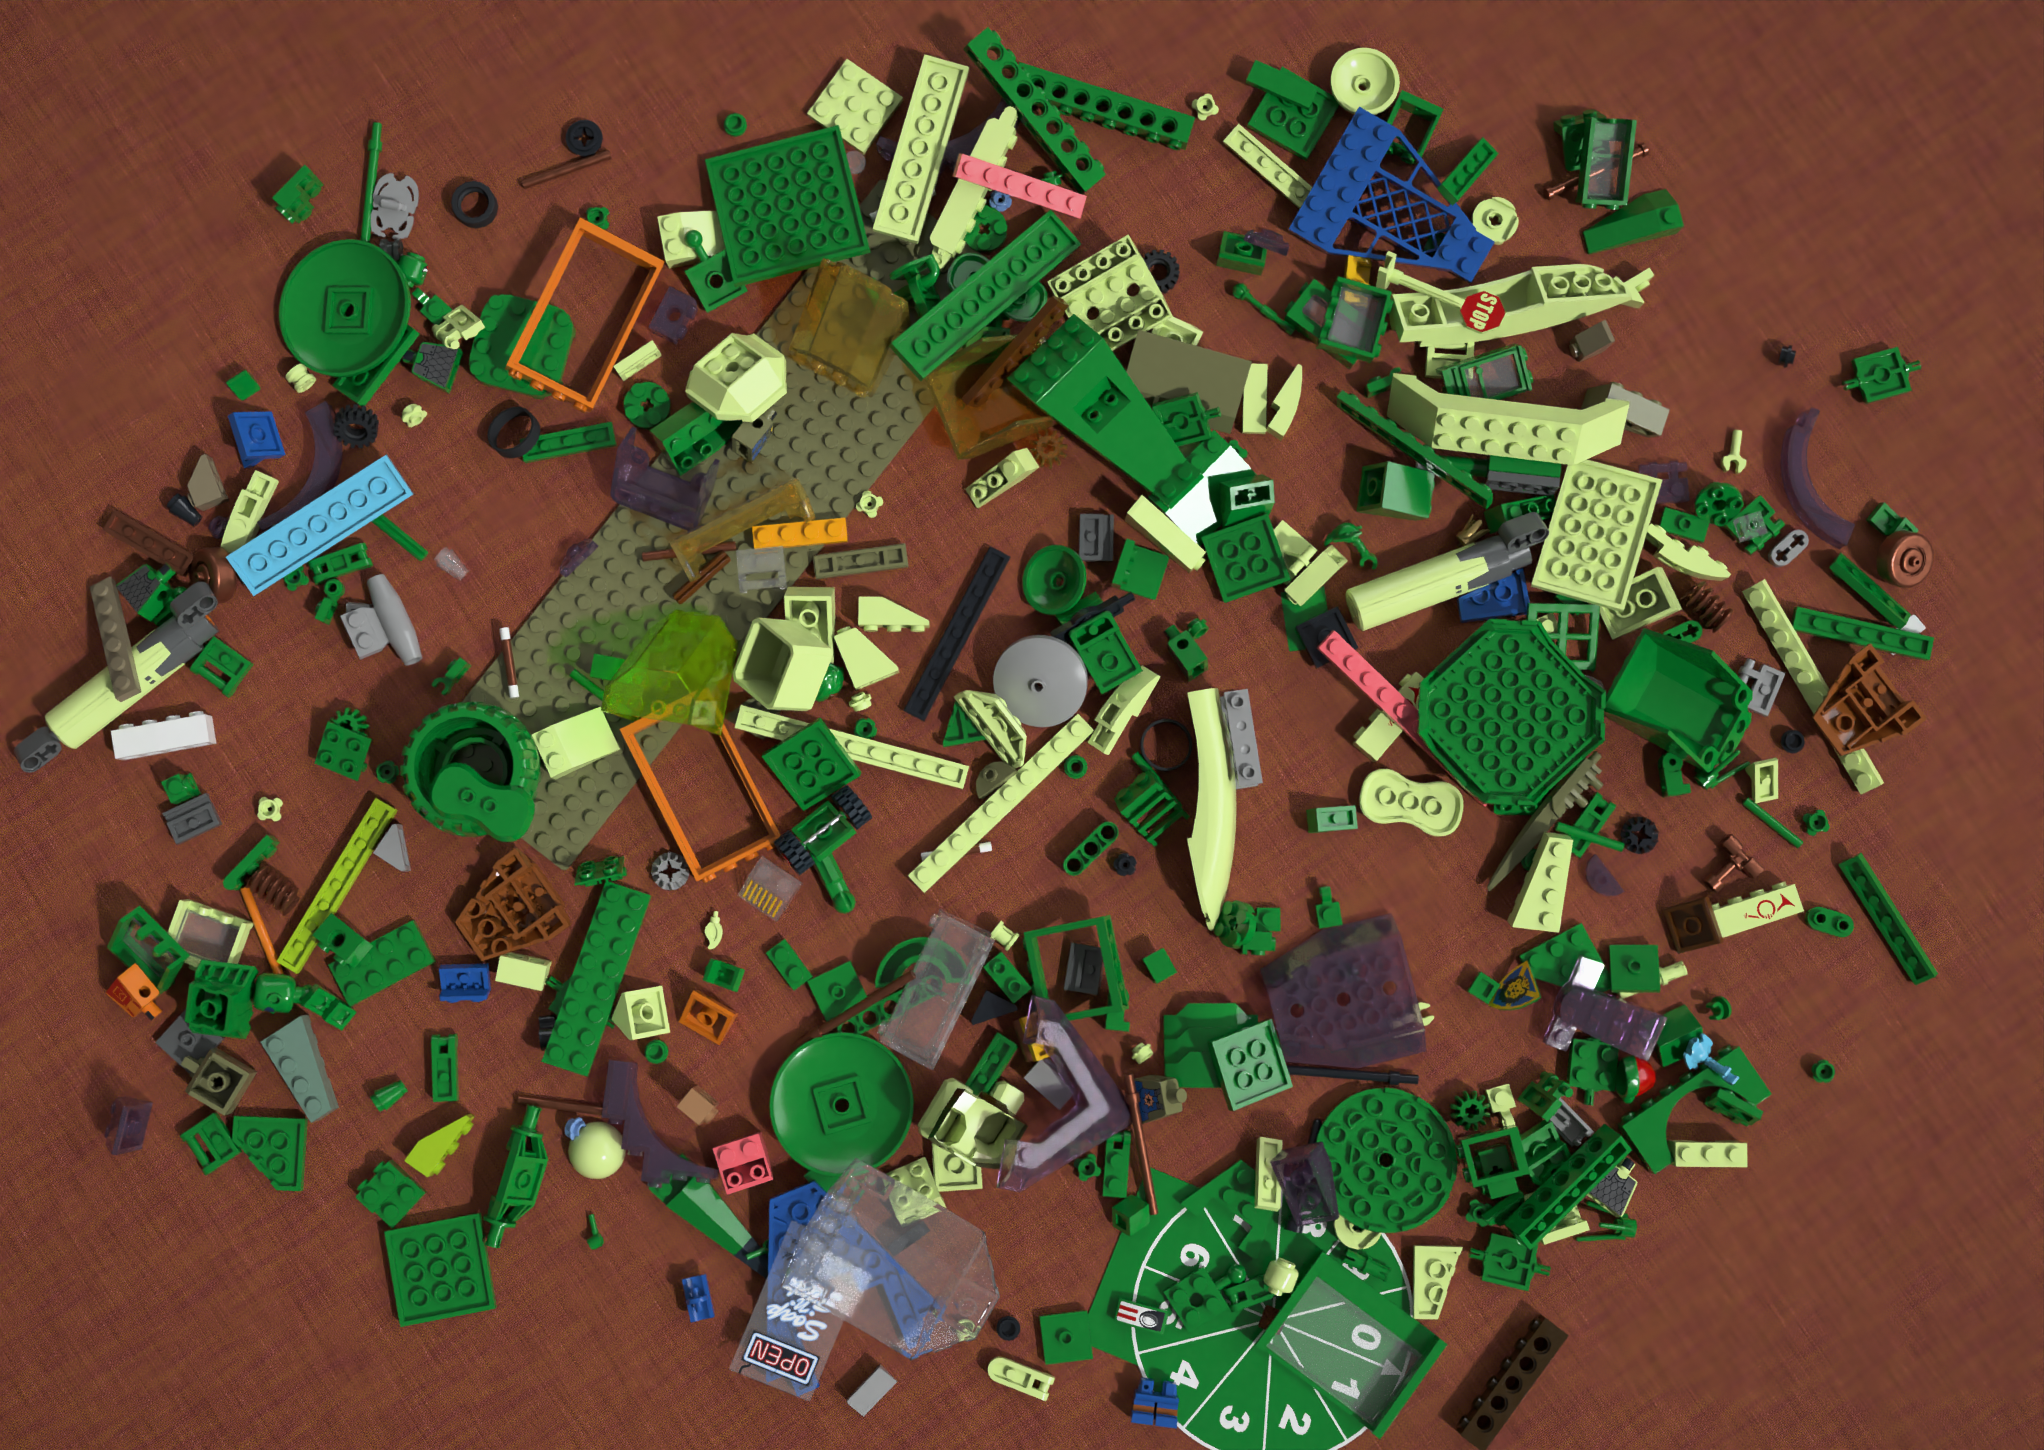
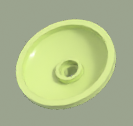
[1330,48,1400,115]

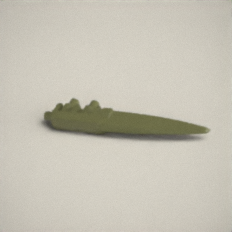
[1487,751,1603,891]

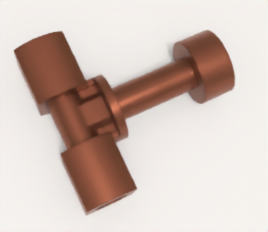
[1703,834,1764,893]

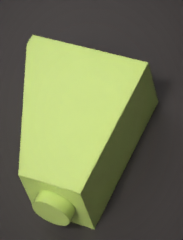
[1285,545,1348,606]
[834,626,900,691]

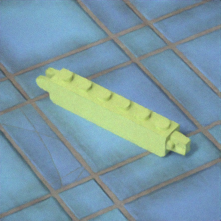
[930,106,1018,270]

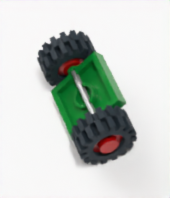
[773,785,872,875]

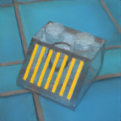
[738,856,803,922]

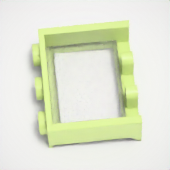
[163,899,254,971]

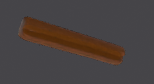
[672,551,731,604]

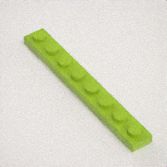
[276,798,398,974]

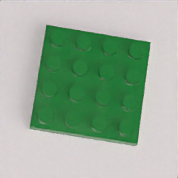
[384,1212,497,1327]

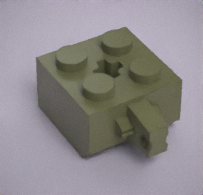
[181,1048,257,1116]

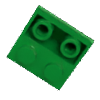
[1219,474,1275,528]

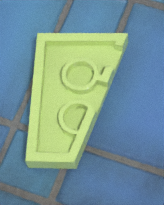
[1413,1245,1463,1319]

